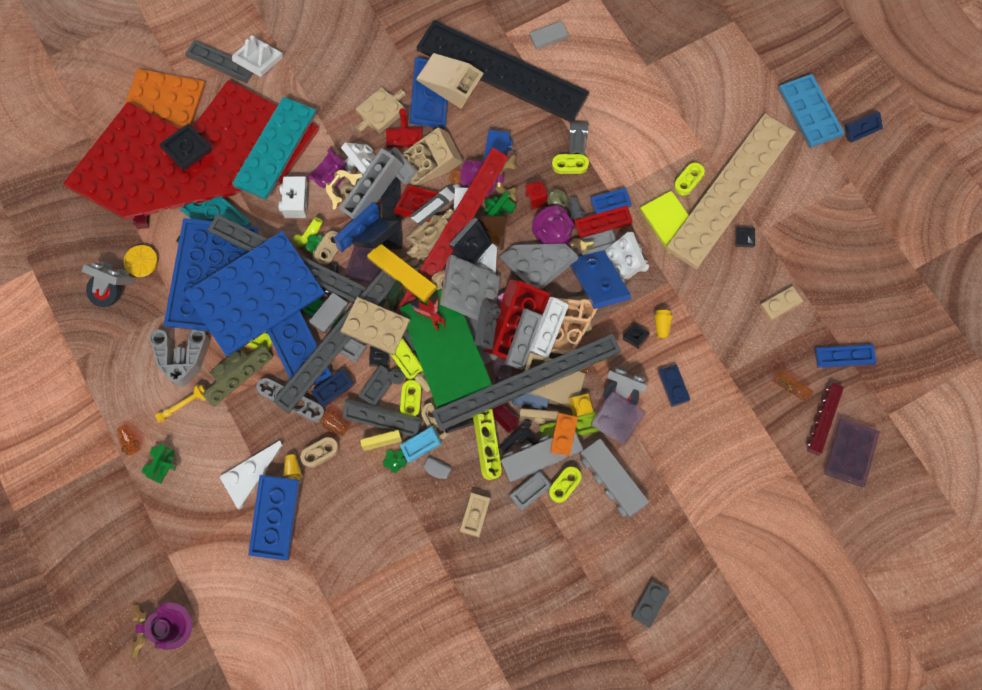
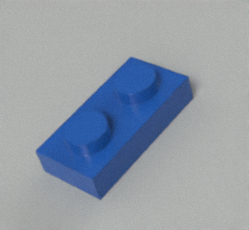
[590,188,632,214]

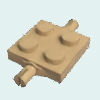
[355,87,406,134]
[406,208,454,258]

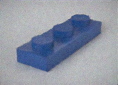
[334,202,380,252]

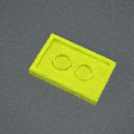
[640,191,689,254]

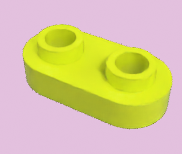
[552,154,589,174]
[674,163,705,196]
[400,380,422,417]
[549,467,582,503]

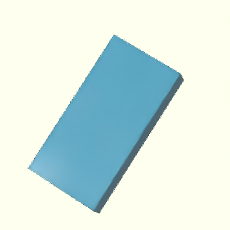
[400,426,443,463]

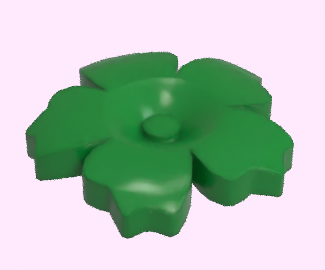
[304,234,323,255]
[383,450,407,473]

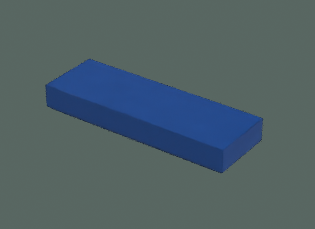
[815,344,877,368]

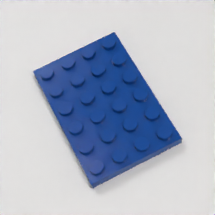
[164,218,259,332]
[184,231,325,357]

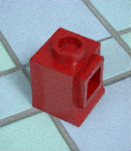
[525,181,548,210]

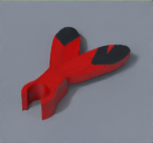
[411,291,446,331]

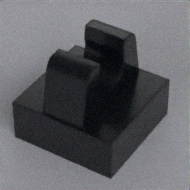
[369,346,390,367]

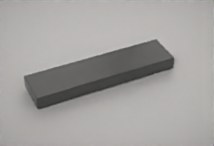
[185,40,254,83]
[343,399,421,437]

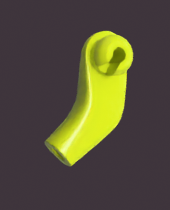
[292,217,323,248]

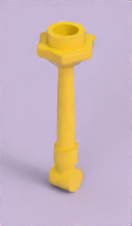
[155,384,206,423]

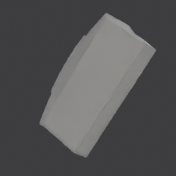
[423,457,452,479]

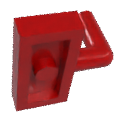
[386,108,423,149]

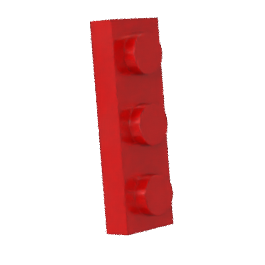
[574,205,633,239]

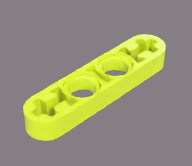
[473,409,502,480]

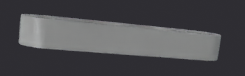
[256,378,325,423]

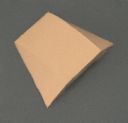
[550,298,598,355]

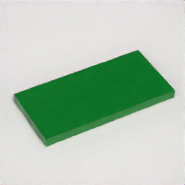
[400,289,493,409]

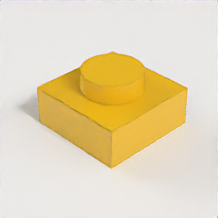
[569,393,593,417]

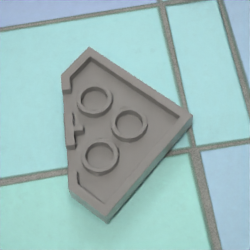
[500,244,579,290]

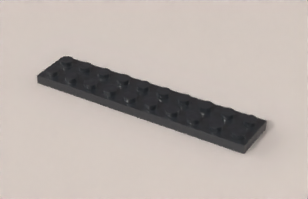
[416,20,589,123]

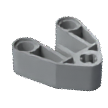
[150,330,210,387]

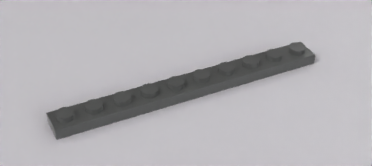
[208,214,387,308]
[273,262,406,414]
[432,334,621,431]

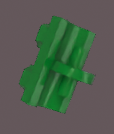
[484,192,516,217]
[141,444,176,484]

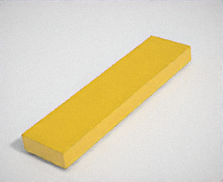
[367,244,437,303]

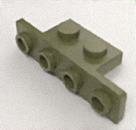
[202,345,273,407]

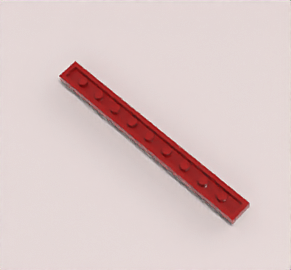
[395,148,509,316]

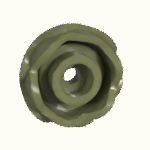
[548,189,568,208]

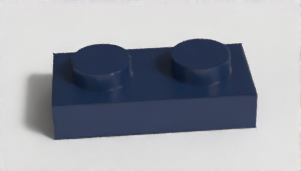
[845,111,883,143]
[658,364,690,408]
[311,369,354,408]

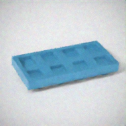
[778,74,844,148]

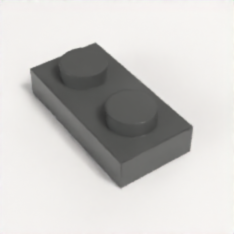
[631,581,670,628]

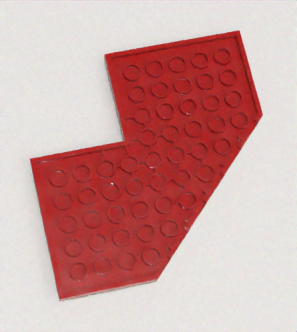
[63,80,319,220]

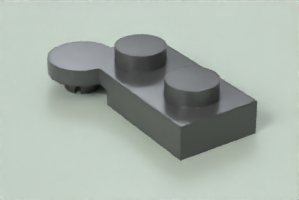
[474,304,501,349]
[358,365,405,406]

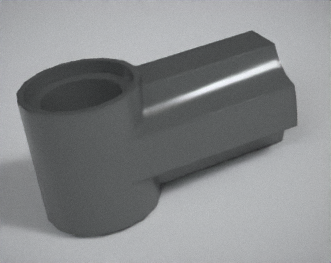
[569,122,589,155]

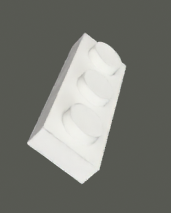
[529,297,569,357]

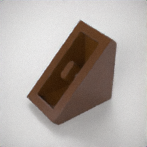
[477,215,506,250]

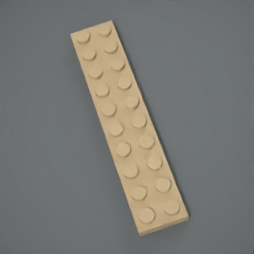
[666,114,796,270]

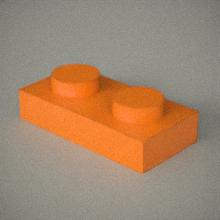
[550,413,578,457]

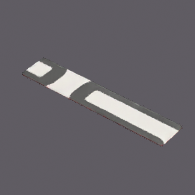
[410,181,461,225]

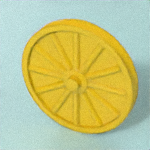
[123,245,158,277]

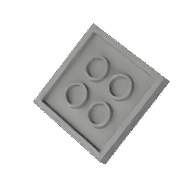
[440,254,500,321]

